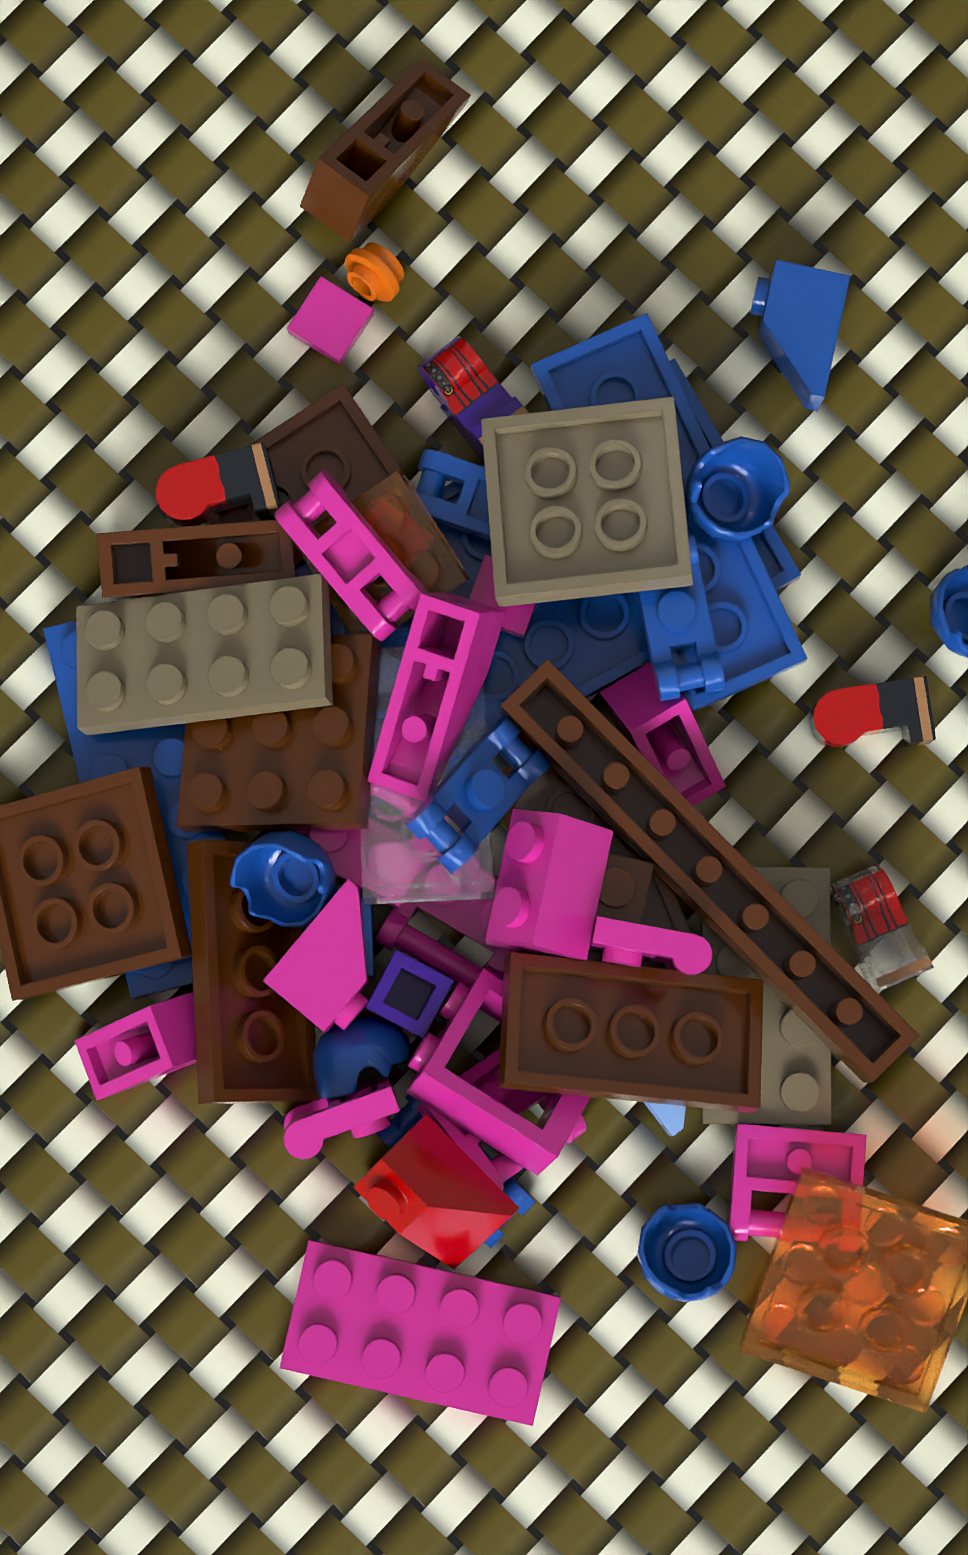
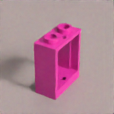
[405,968,591,1176]

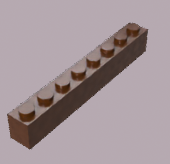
[500,659,920,1083]

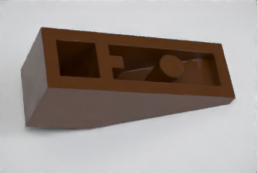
[300,59,471,243]
[97,520,295,598]

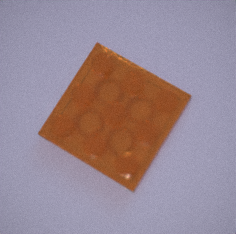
[740,1166,968,1413]

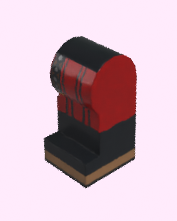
[156,442,282,527]
[809,676,936,749]

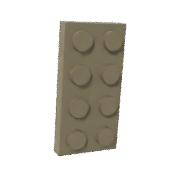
[76,574,333,735]
[701,867,831,1125]

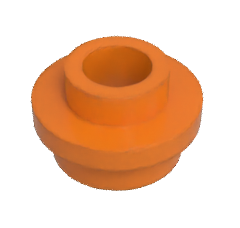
[345,242,404,302]

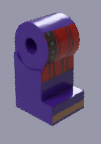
[417,336,529,464]

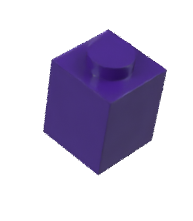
[364,950,454,1038]

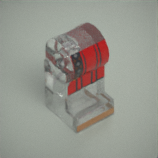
[830,864,934,992]

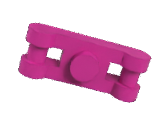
[274,470,429,641]

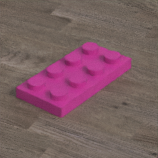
[279,1239,561,1426]

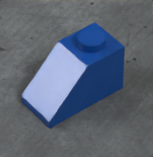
[750,260,850,411]

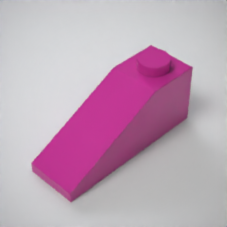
[367,592,506,801]

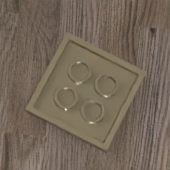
[481,397,693,607]

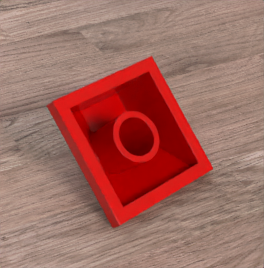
[354,1114,519,1269]

